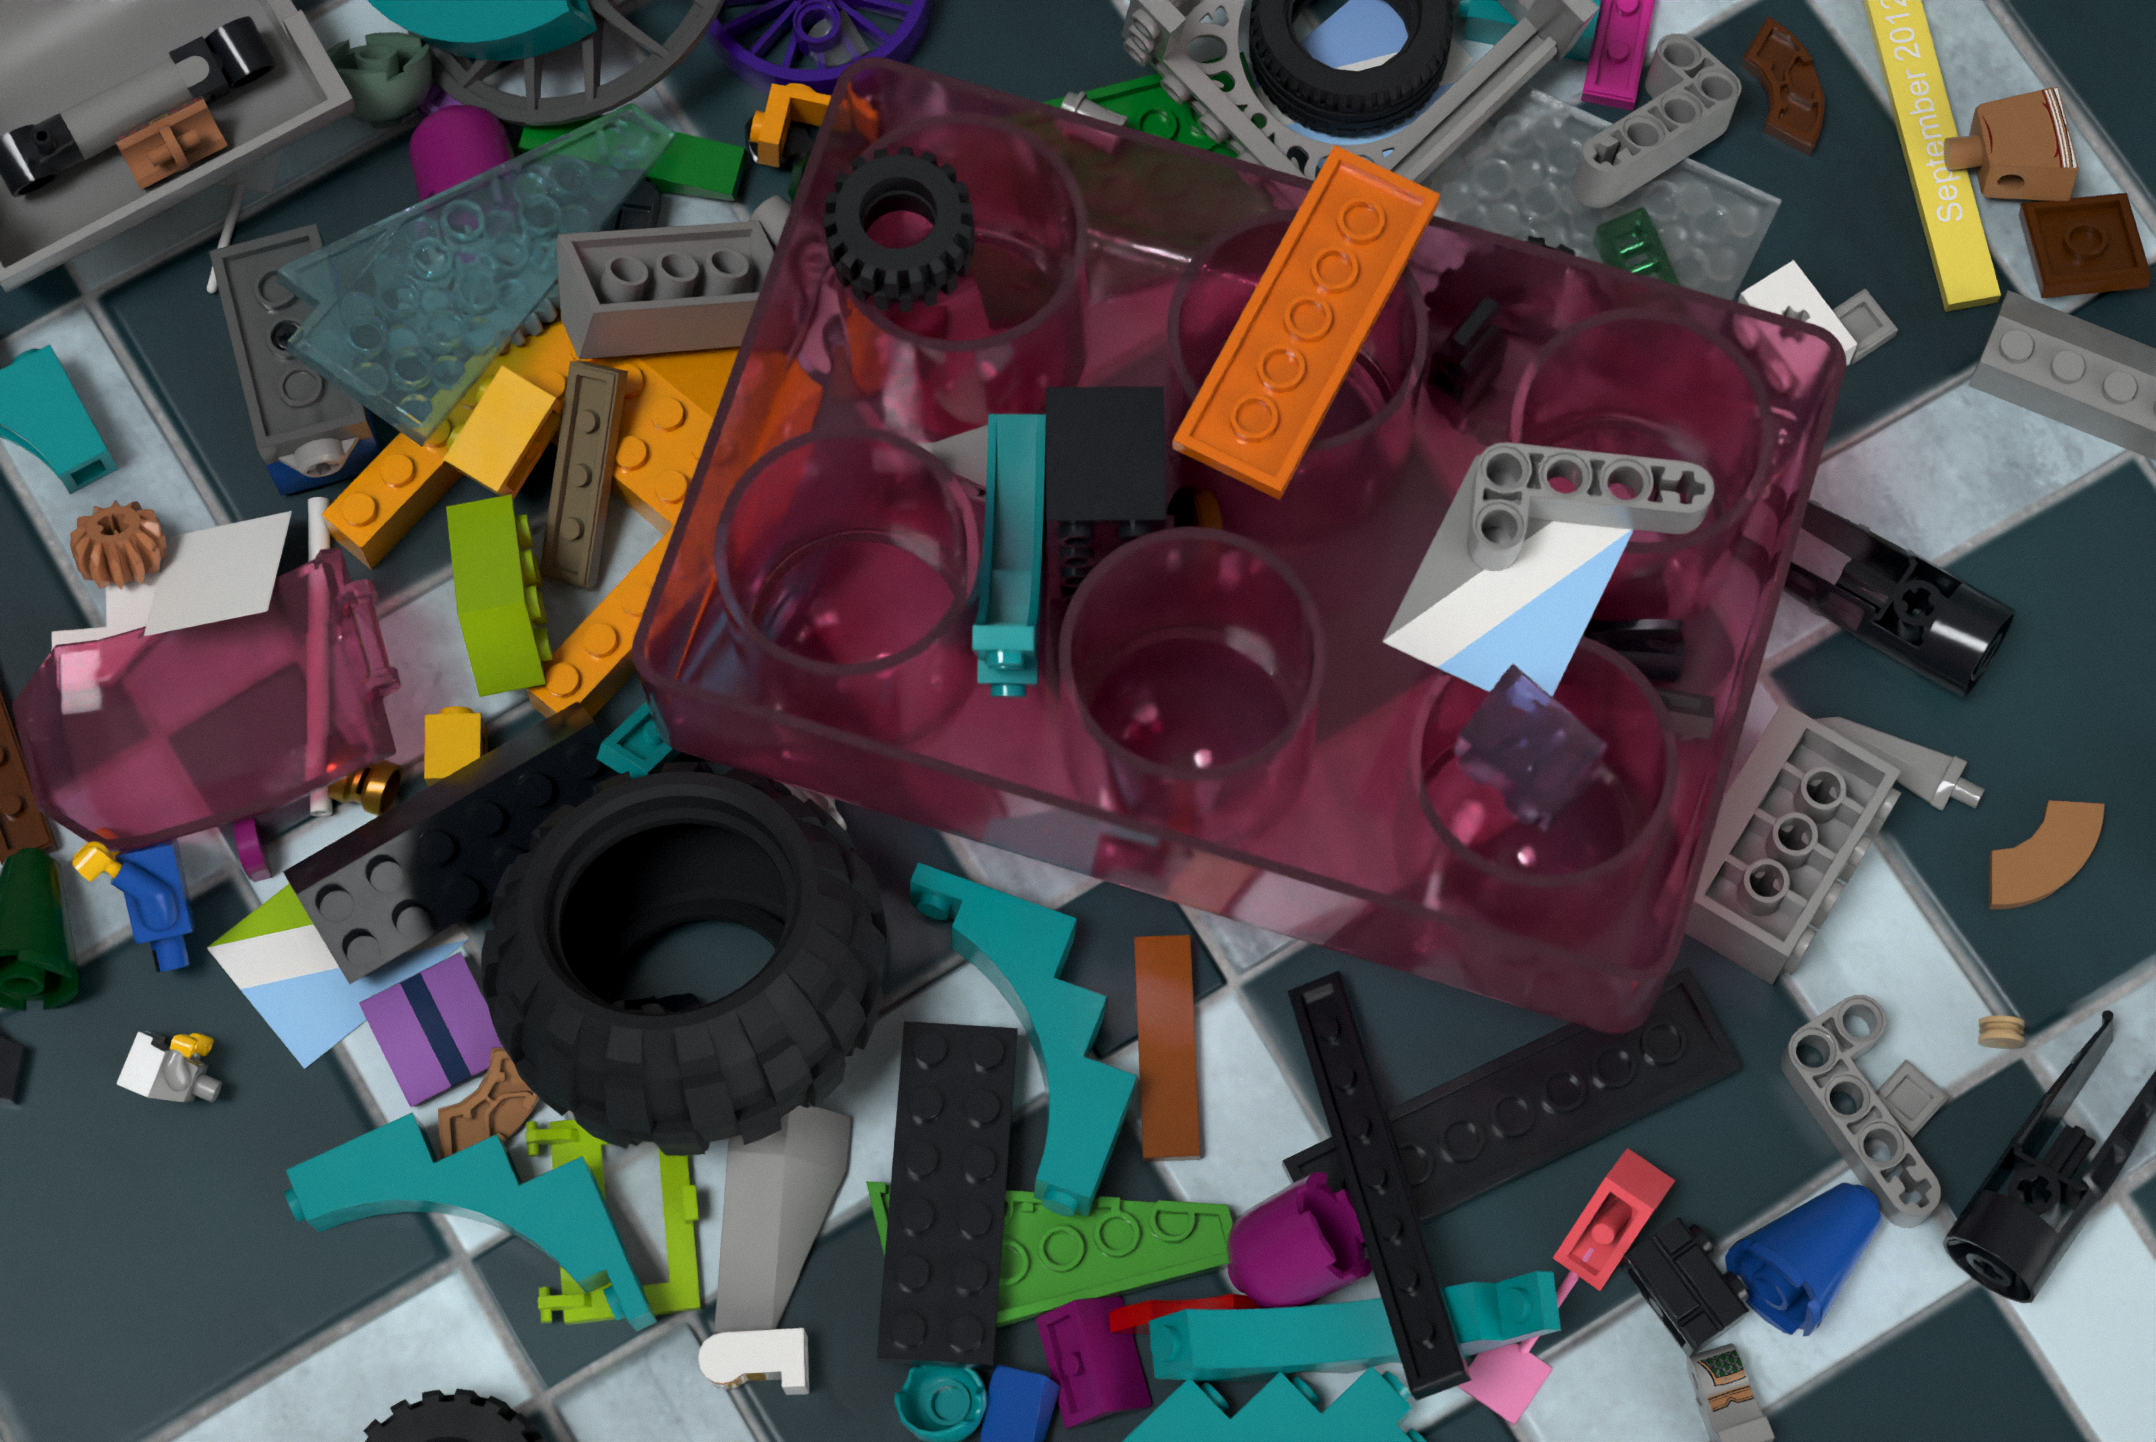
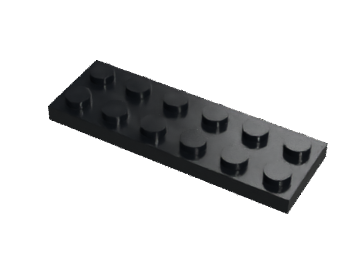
[877,1021,1018,1370]

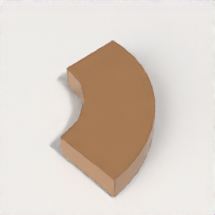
[1988,800,2105,910]
[438,1047,539,1160]

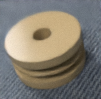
[1978,1016,2025,1049]

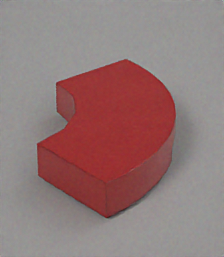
[1109,1294,1264,1334]

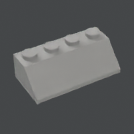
[556,221,796,359]
[1968,290,2156,461]

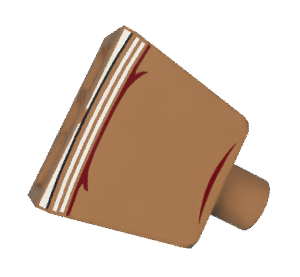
[1944,87,2078,201]

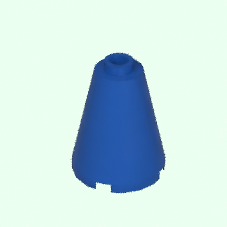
[1725,1183,1882,1337]

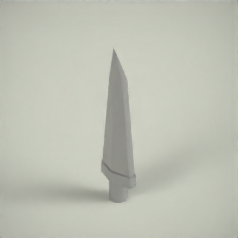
[1814,716,1985,811]

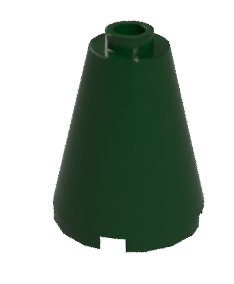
[0,848,80,1011]

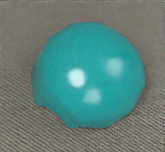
[894,1365,988,1442]

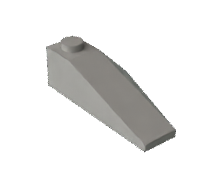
[714,1105,851,1334]

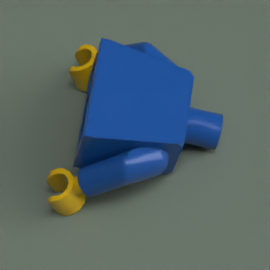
[72,834,195,972]

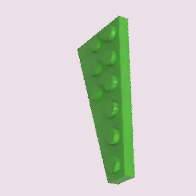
[866,1181,1233,1327]

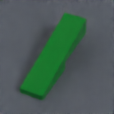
[518,115,748,201]

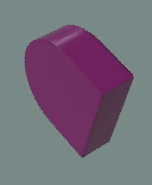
[233,817,273,882]

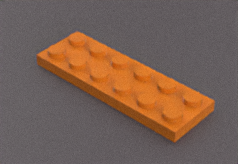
[1172,145,1441,500]

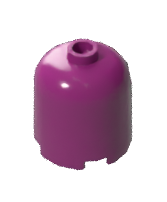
[409,105,529,240]
[1227,1172,1373,1309]

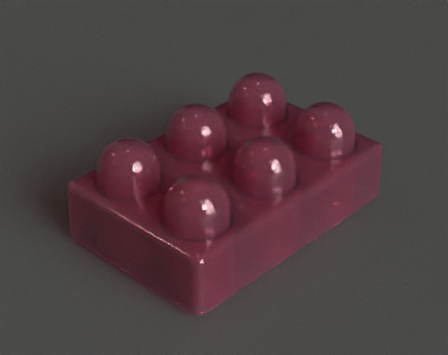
[632,57,1846,1034]

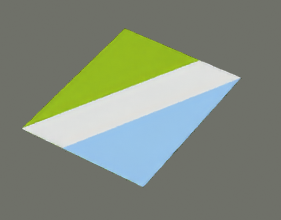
[207,820,469,1069]

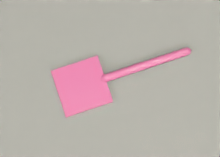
[1457,1248,1594,1425]

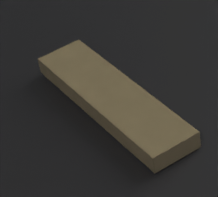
[540,360,628,588]

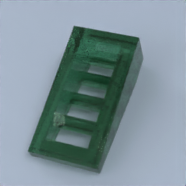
[1593,207,1691,333]

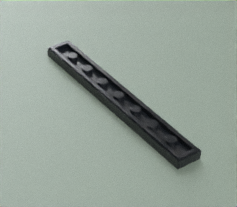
[1288,970,1472,1401]

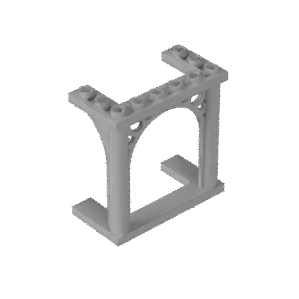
[1121,0,1599,221]

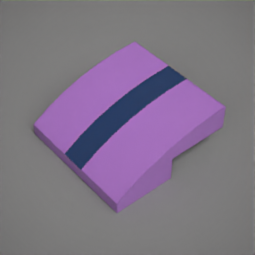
[359,951,503,1107]

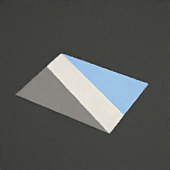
[1382,454,1633,717]

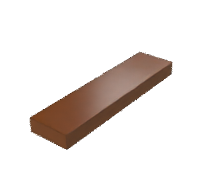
[1134,935,1200,1162]

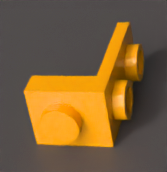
[750,83,877,168]

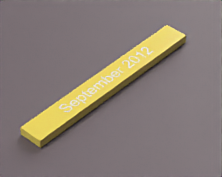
[1863,0,2001,312]

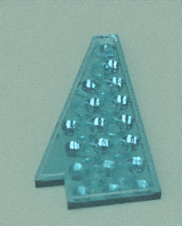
[276,103,676,447]

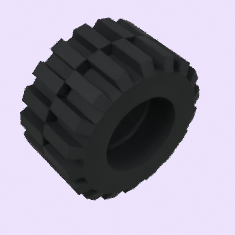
[823,146,975,312]

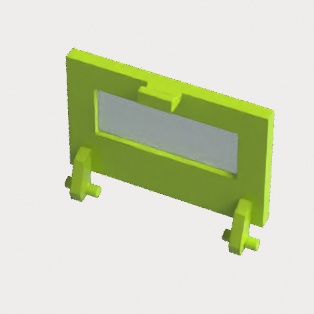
[525,1119,702,1325]

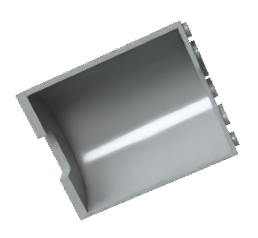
[0,0,355,293]

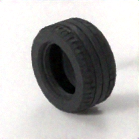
[1249,0,1453,137]

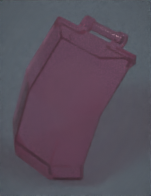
[12,547,402,852]

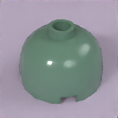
[326,32,432,128]

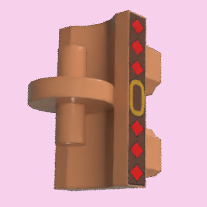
[114,96,228,189]

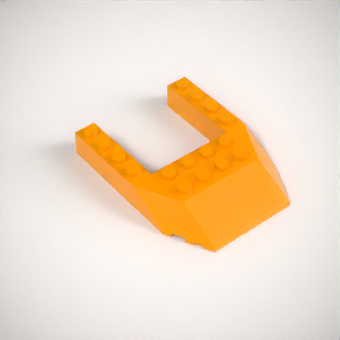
[321,308,824,718]

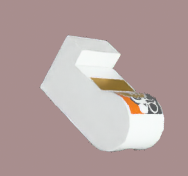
[698,1328,809,1395]

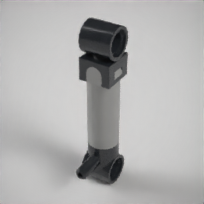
[0,16,277,197]

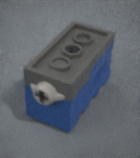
[209,223,382,496]

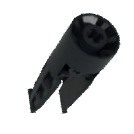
[1723,473,2015,699]
[1942,1010,2156,1303]

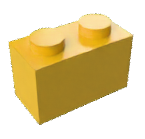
[443,365,564,500]

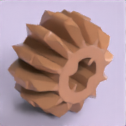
[70,500,167,590]

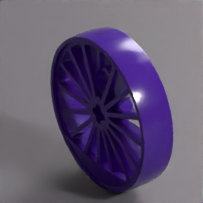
[704,0,933,97]

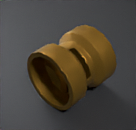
[327,746,402,816]

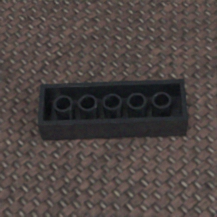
[283,701,619,984]

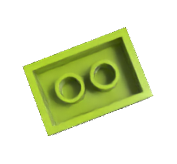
[446,494,553,697]

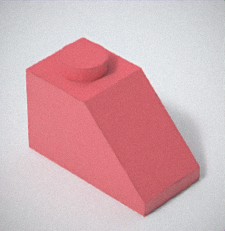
[1553,1148,1676,1291]

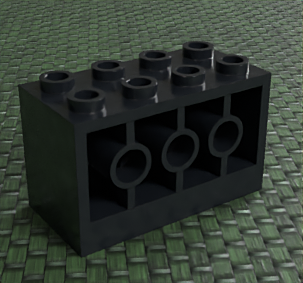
[1046,386,1166,607]

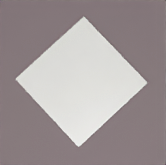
[144,511,292,636]

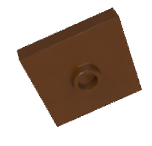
[2019,193,2151,298]

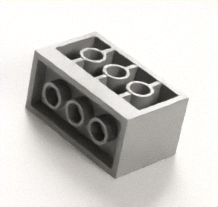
[1656,702,1901,985]

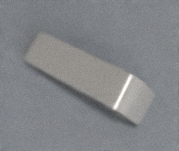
[1571,34,1742,208]
[1467,442,1714,571]
[1781,995,1941,1228]

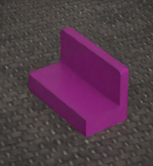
[1035,1296,1151,1429]

